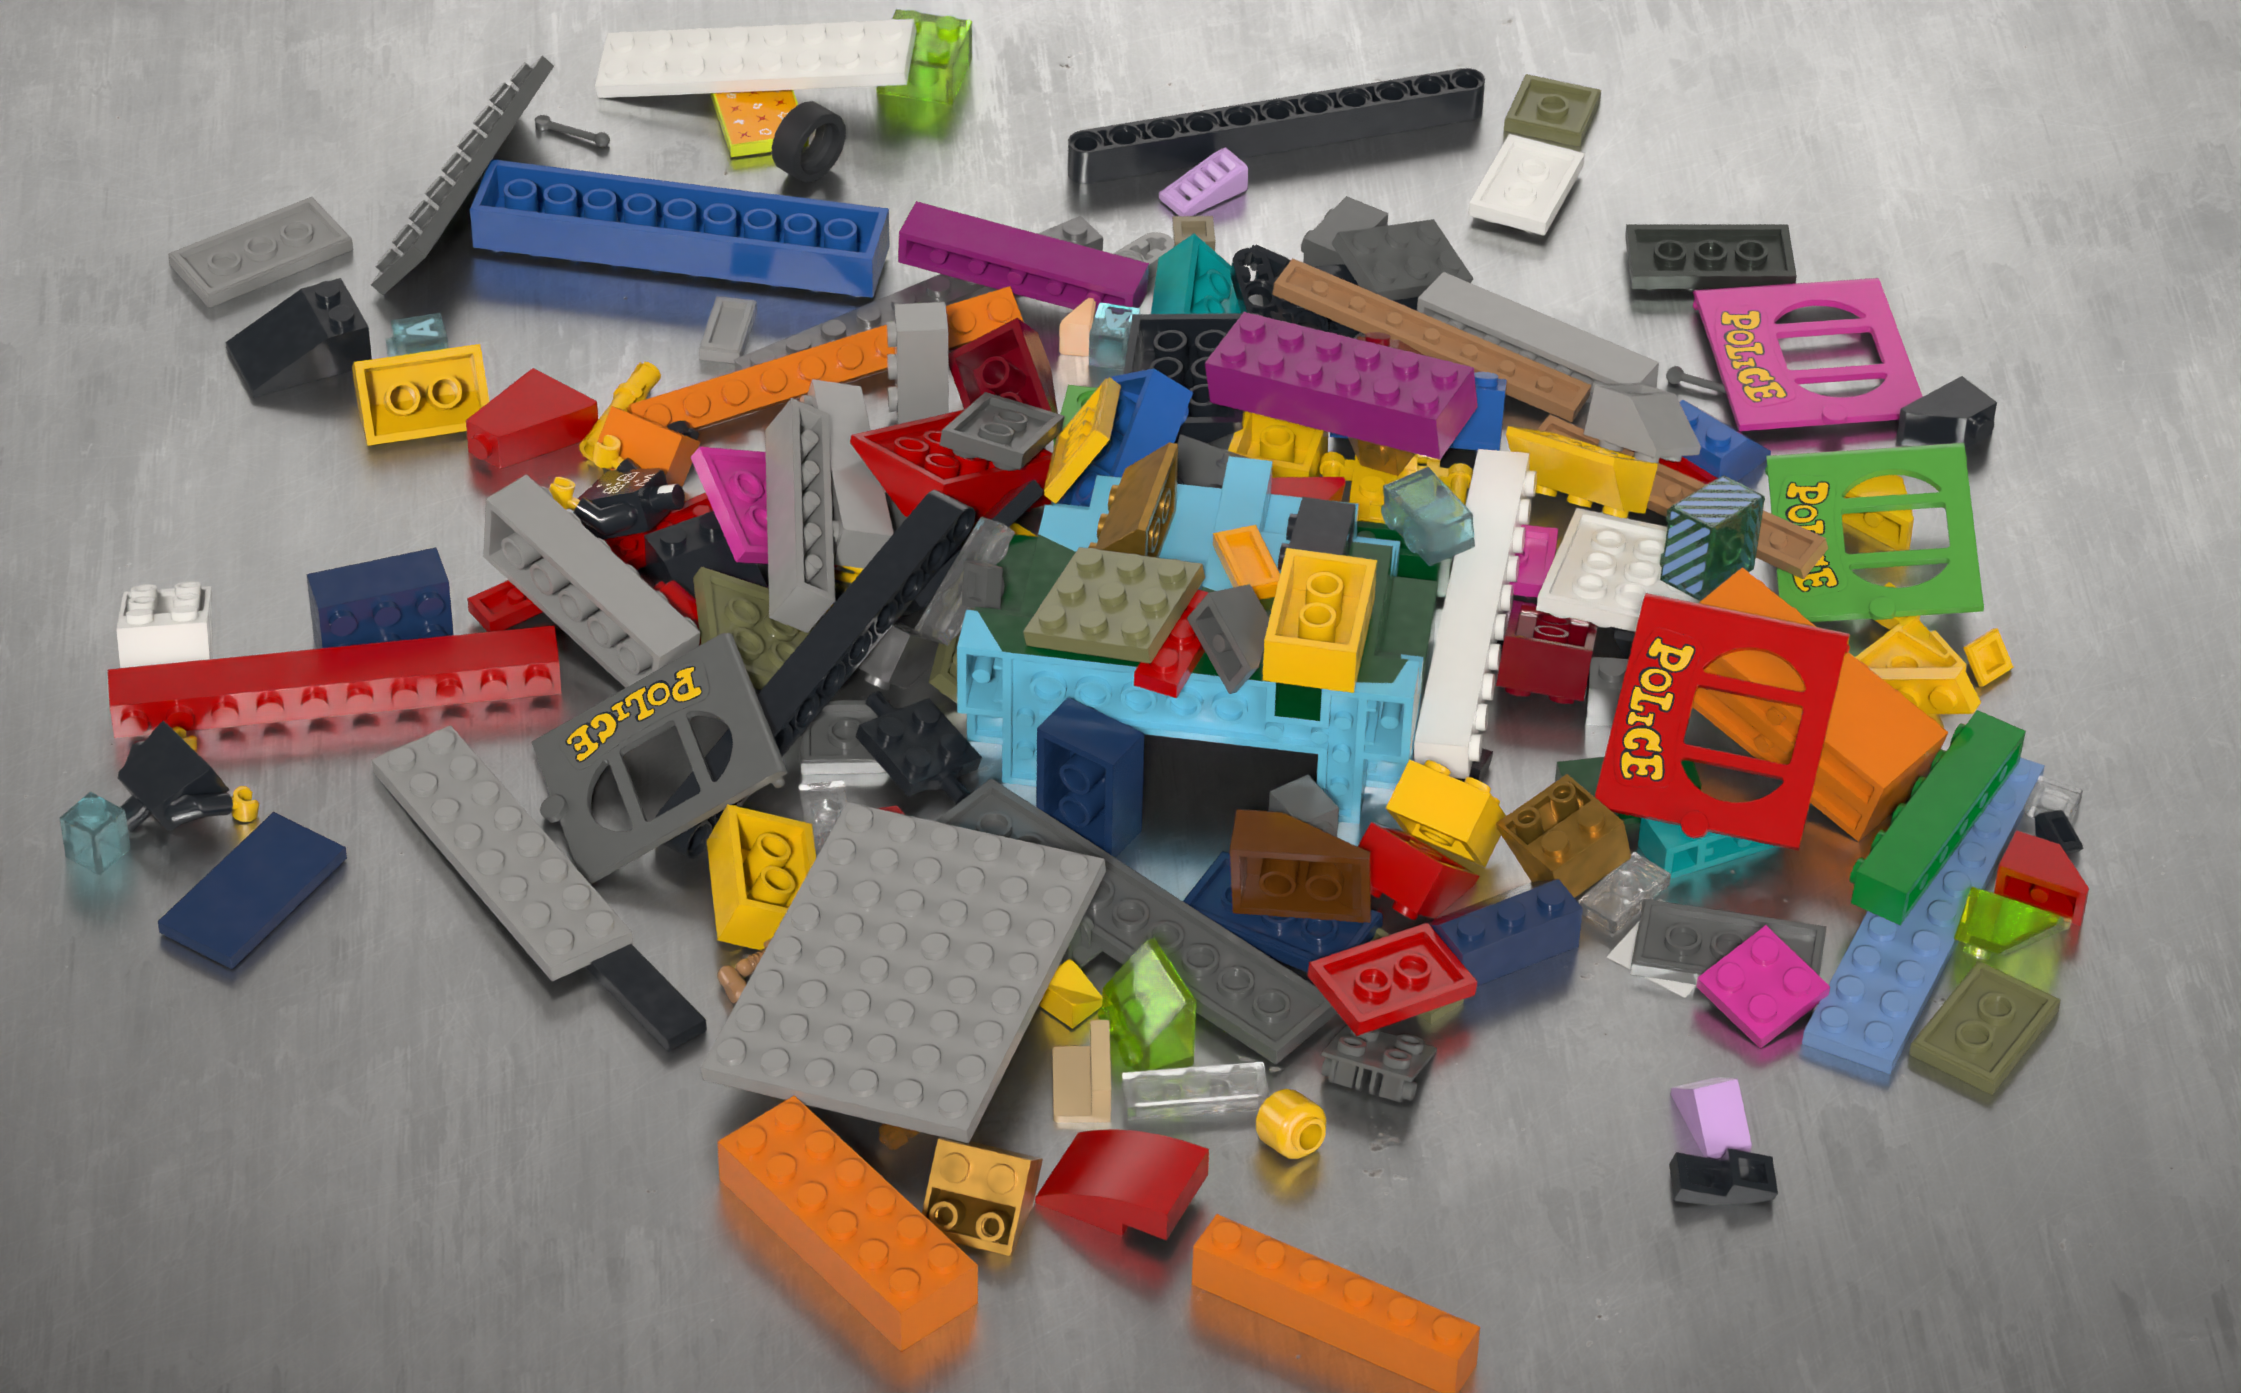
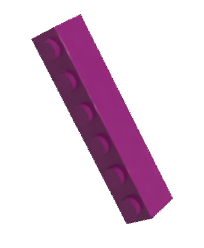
[898,201,1149,325]

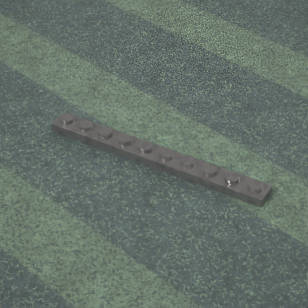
[734,216,1103,371]

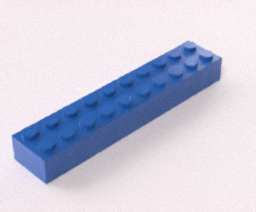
[470,159,890,298]

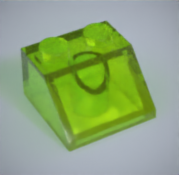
[1098,938,1196,1083]

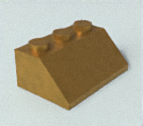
[1088,442,1178,558]

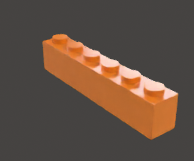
[1192,1214,1480,1393]

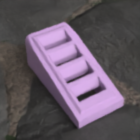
[1159,148,1248,216]

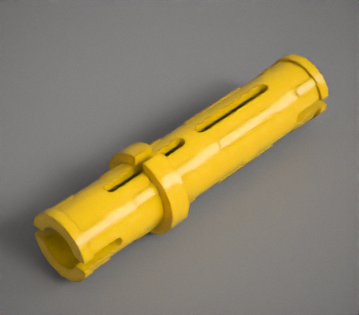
[579,362,661,462]

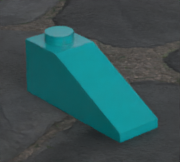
[1638,818,1778,881]

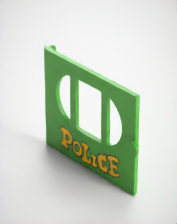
[1765,443,1984,622]

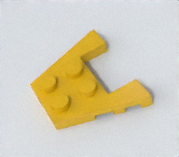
[1855,582,1967,671]

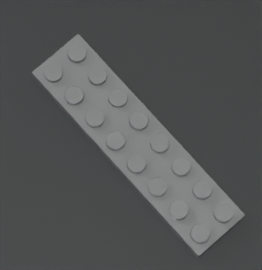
[371,725,633,982]

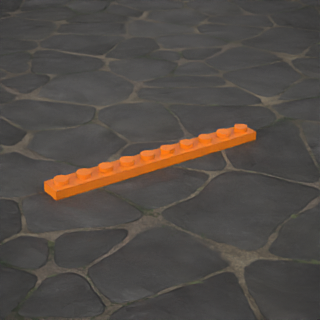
[626,286,1024,430]

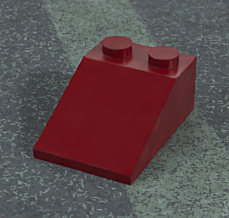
[948,318,1058,414]
[1496,600,1598,704]

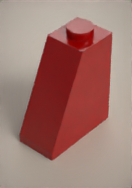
[466,368,598,469]

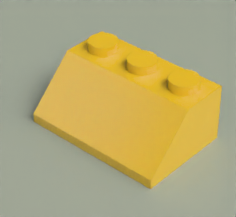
[352,344,490,446]
[1506,426,1658,519]
[707,804,816,950]

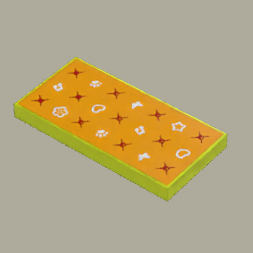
[710,90,809,157]

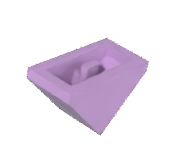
[1671,1077,1752,1160]

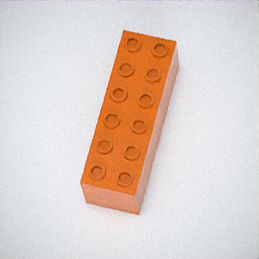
[1693,567,1949,842]

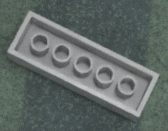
[483,474,700,688]

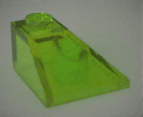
[1954,886,2073,961]

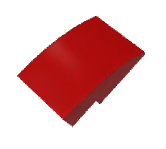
[1035,1129,1209,1240]

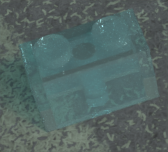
[1381,467,1475,566]

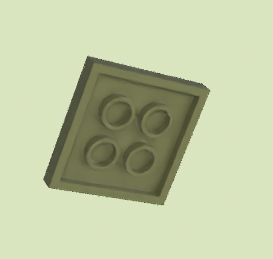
[1023,547,1205,664]
[693,567,819,690]

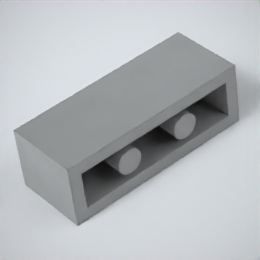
[887,302,949,424]

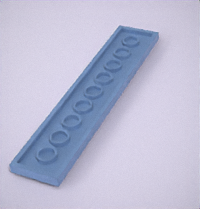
[1802,758,2045,1075]

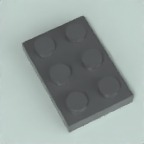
[1331,219,1474,300]
[940,392,1065,471]

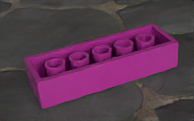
[1205,312,1478,460]

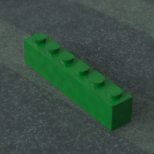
[1849,710,2026,926]

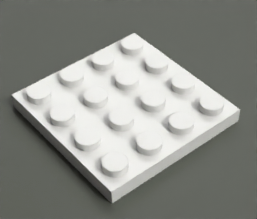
[1536,508,1743,632]

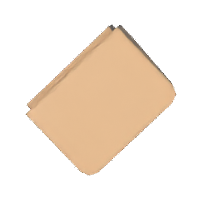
[1059,298,1096,357]

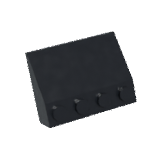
[1123,313,1257,444]

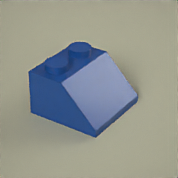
[1679,400,1771,485]

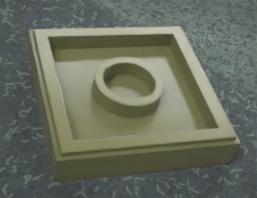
[1504,74,1601,147]

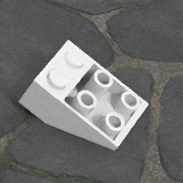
[116,581,213,668]

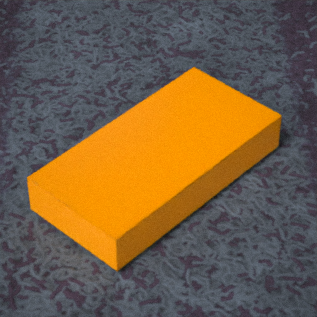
[1213,525,1280,600]

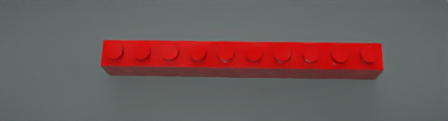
[108,626,562,738]

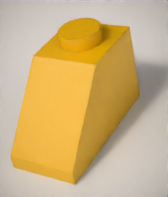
[1842,475,1914,551]

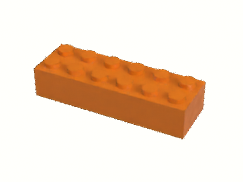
[718,1096,978,1352]

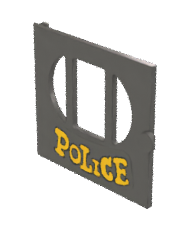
[531,633,788,884]

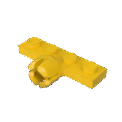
[1869,667,1981,728]

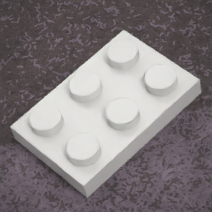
[1468,134,1585,236]

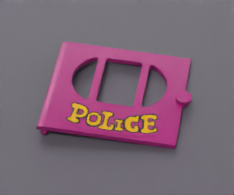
[1693,278,1923,431]

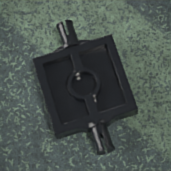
[855,691,982,805]

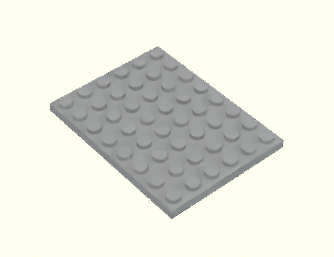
[701,802,1106,1143]

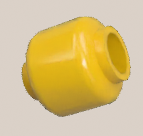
[1256,1089,1326,1159]

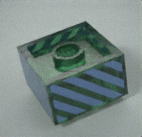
[1660,475,1765,601]

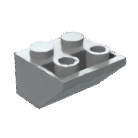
[1584,383,1701,463]

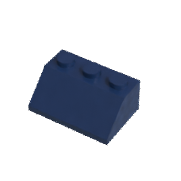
[1423,879,1583,987]

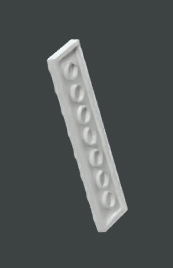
[595,19,917,98]

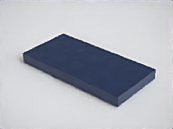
[157,812,347,969]
[1183,851,1383,973]

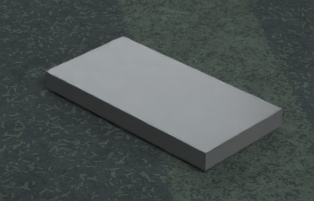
[168,197,353,308]

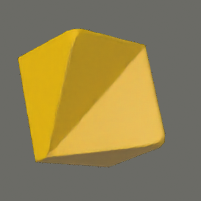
[1039,959,1105,1029]

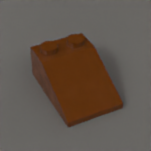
[1230,809,1372,923]

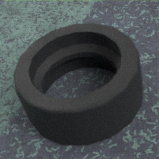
[772,101,846,183]

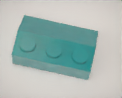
[1151,233,1241,314]

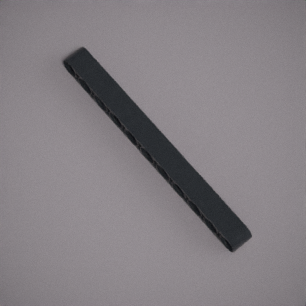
[1068,68,1485,184]
[655,490,975,859]

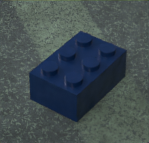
[306,547,454,649]
[1036,697,1144,858]

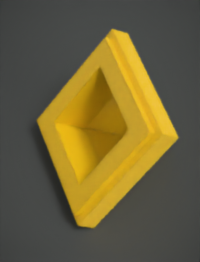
[1963,628,2014,687]

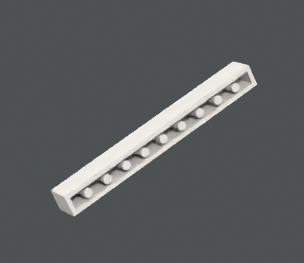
[1414,449,1537,779]

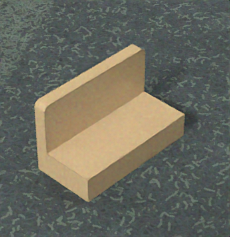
[1052,1020,1111,1123]

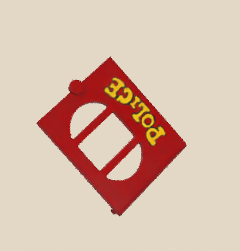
[1595,593,1850,851]

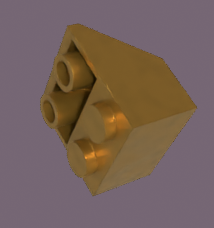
[1496,774,1632,898]
[922,1138,1043,1256]

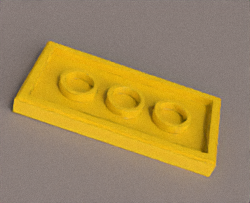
[1044,377,1121,504]

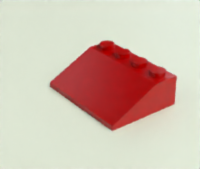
[850,409,1053,523]

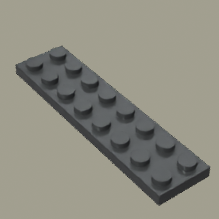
[371,55,554,295]

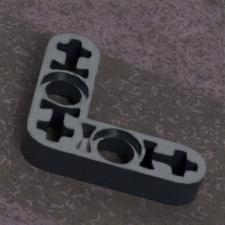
[1230,248,1365,339]

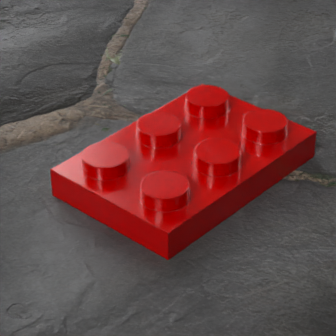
[1307,922,1478,1036]

